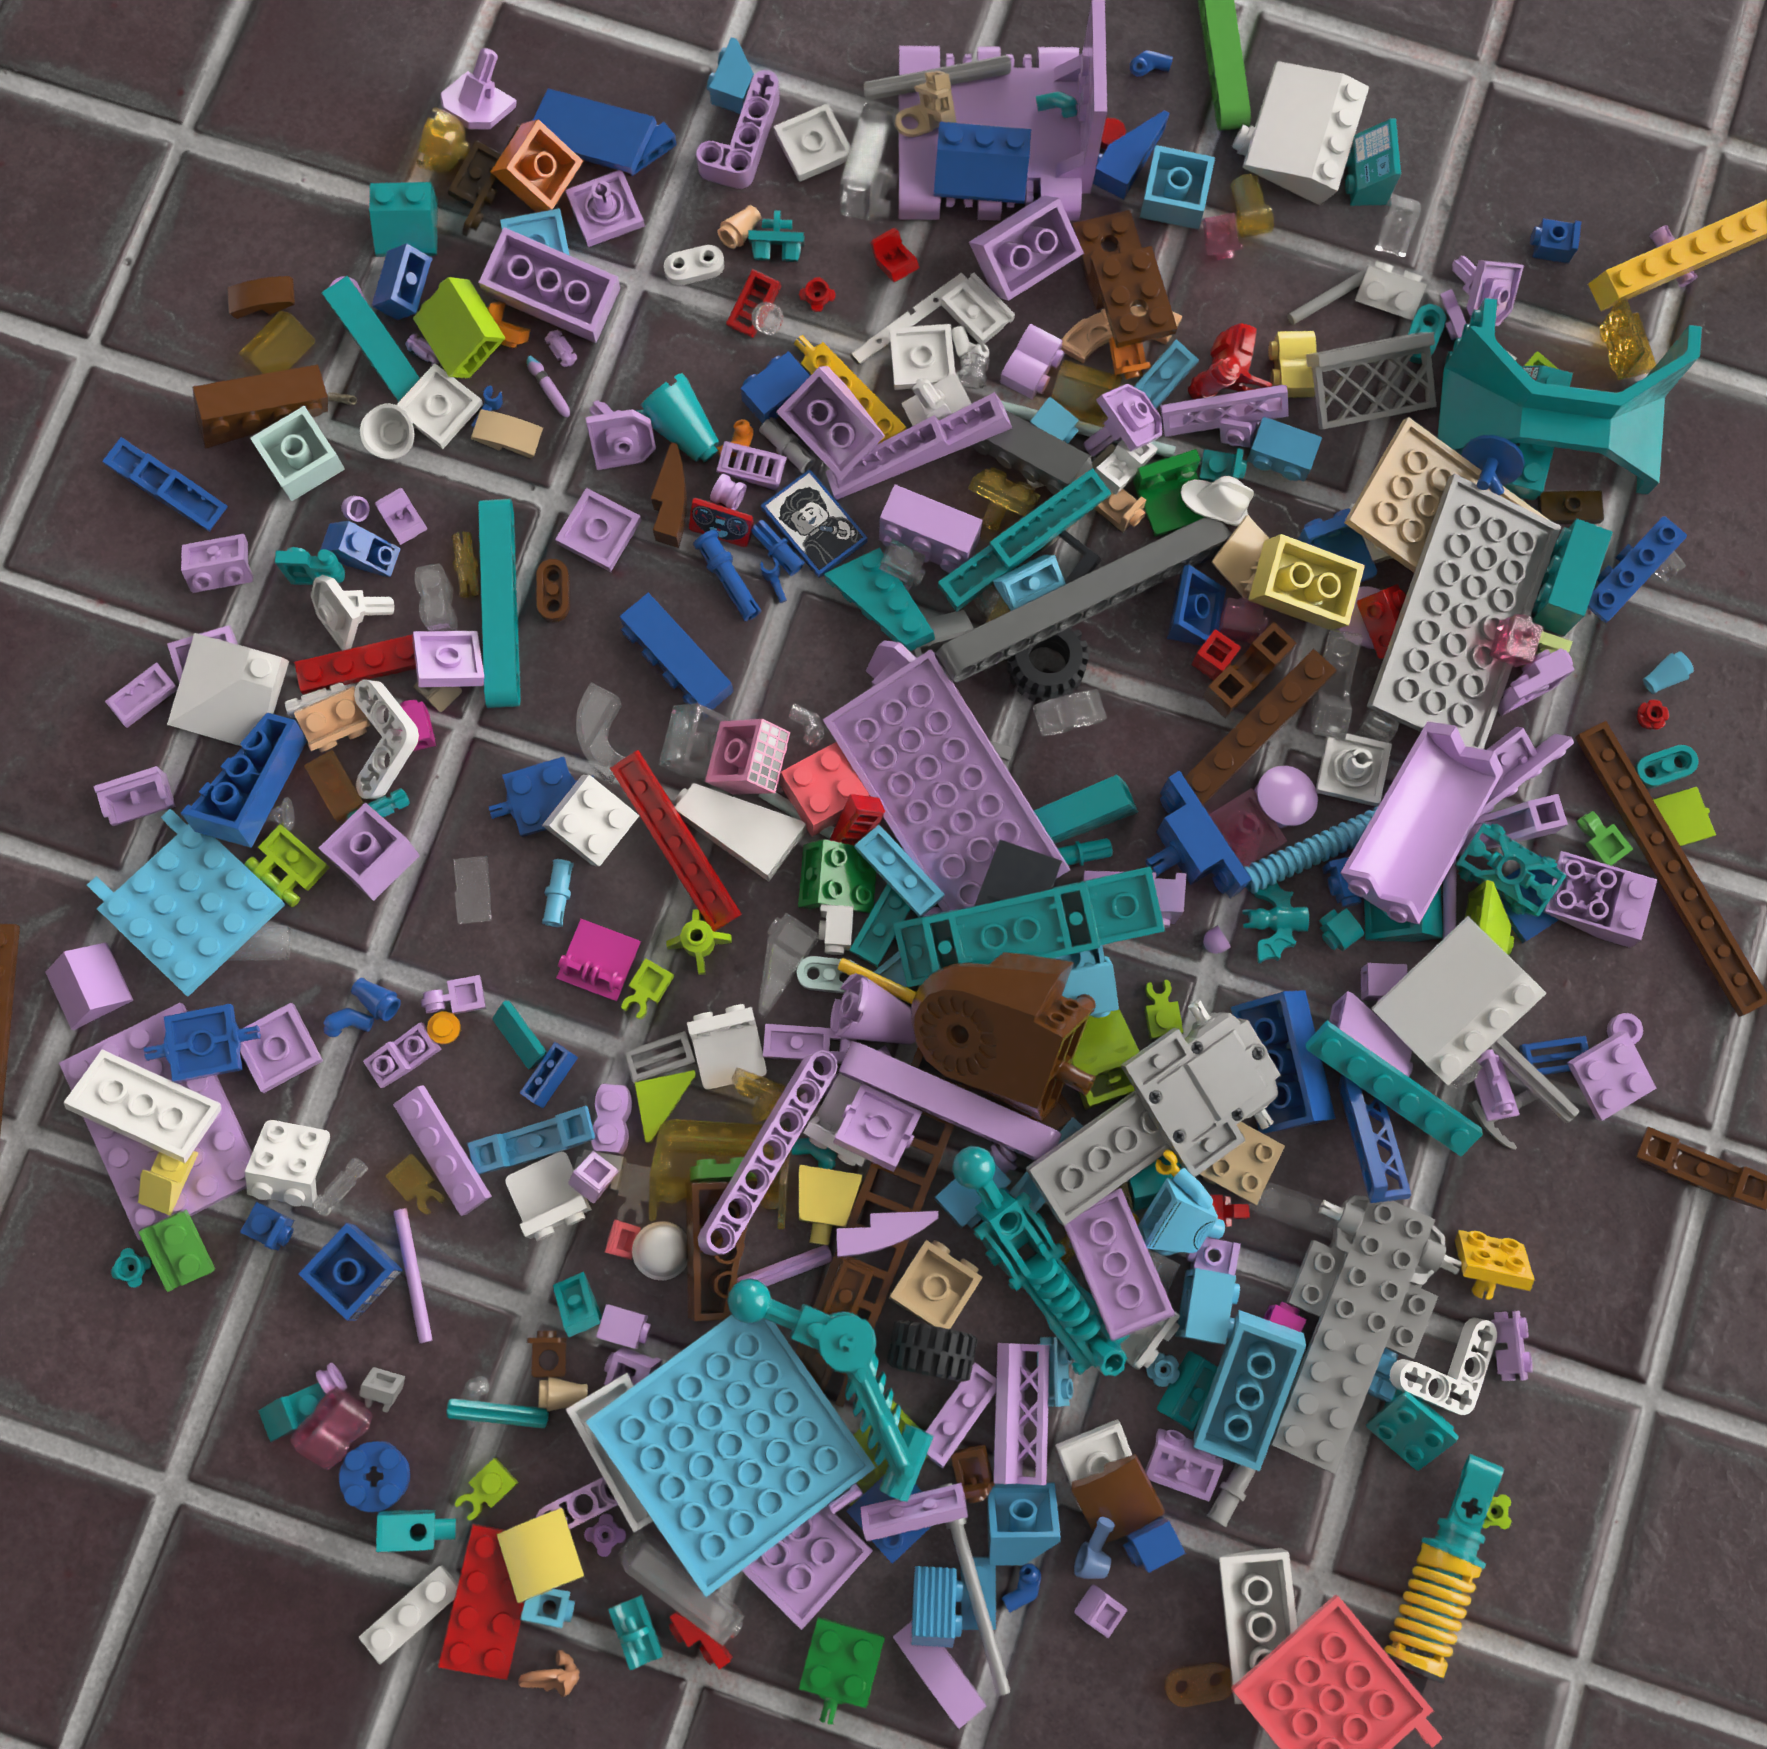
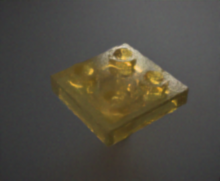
[968,468,1041,531]

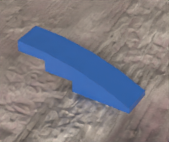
[102,437,228,532]

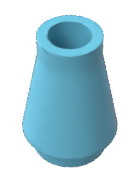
[1643,651,1694,694]

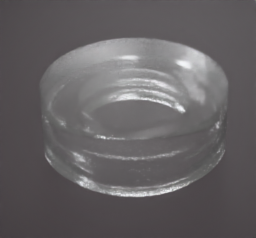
[752,302,783,335]

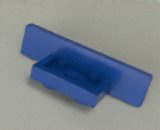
[1588,516,1687,623]

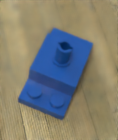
[1145,770,1252,899]

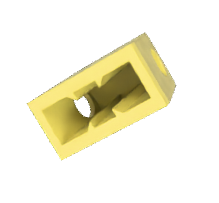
[799,1165,862,1246]

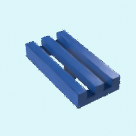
[1519,1036,1589,1076]

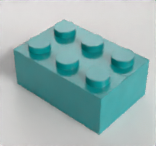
[1529,519,1613,636]

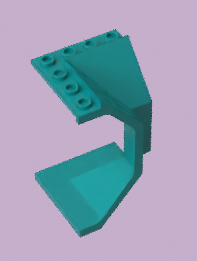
[1438,298,1702,495]

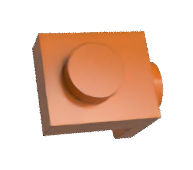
[487,301,531,348]
[1109,337,1151,380]

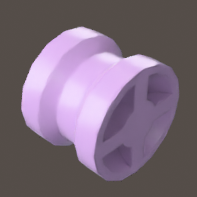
[710,474,747,510]

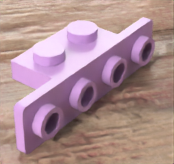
[1479,727,1574,817]

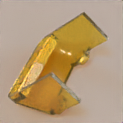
[649,1119,791,1229]

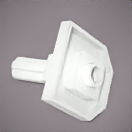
[902,373,972,426]
[311,575,394,651]

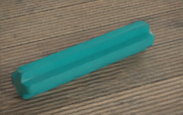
[446,1399,549,1428]

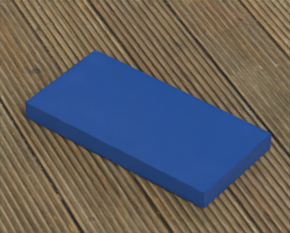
[533,88,657,174]

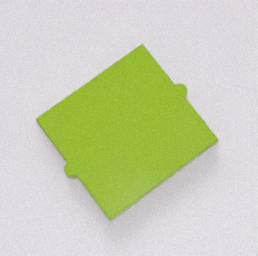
[1653,787,1716,846]

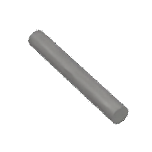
[1287,270,1366,325]

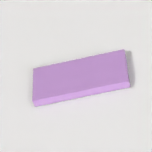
[1064,1188,1175,1341]

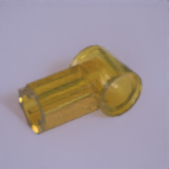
[1231,174,1274,238]

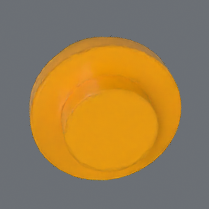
[427,1011,461,1044]

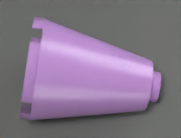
[830,973,916,1044]

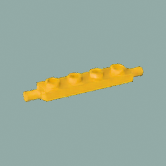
[794,335,907,444]

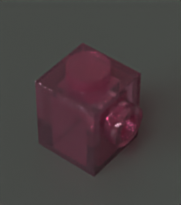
[1219,598,1268,644]
[1489,614,1543,667]

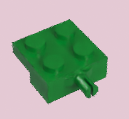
[799,1617,885,1725]

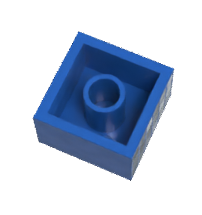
[299,1223,403,1321]

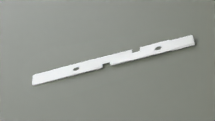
[851,273,967,364]

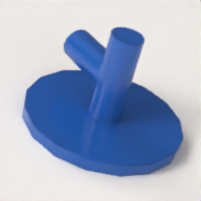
[1461,435,1525,496]

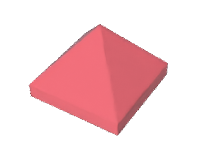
[605,1220,641,1260]

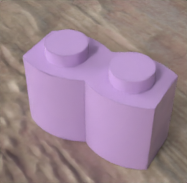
[1000,324,1065,399]
[592,1084,632,1156]

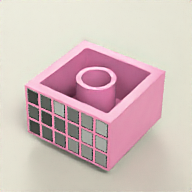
[705,719,790,794]

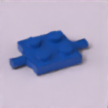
[488,756,595,837]
[144,1004,261,1083]

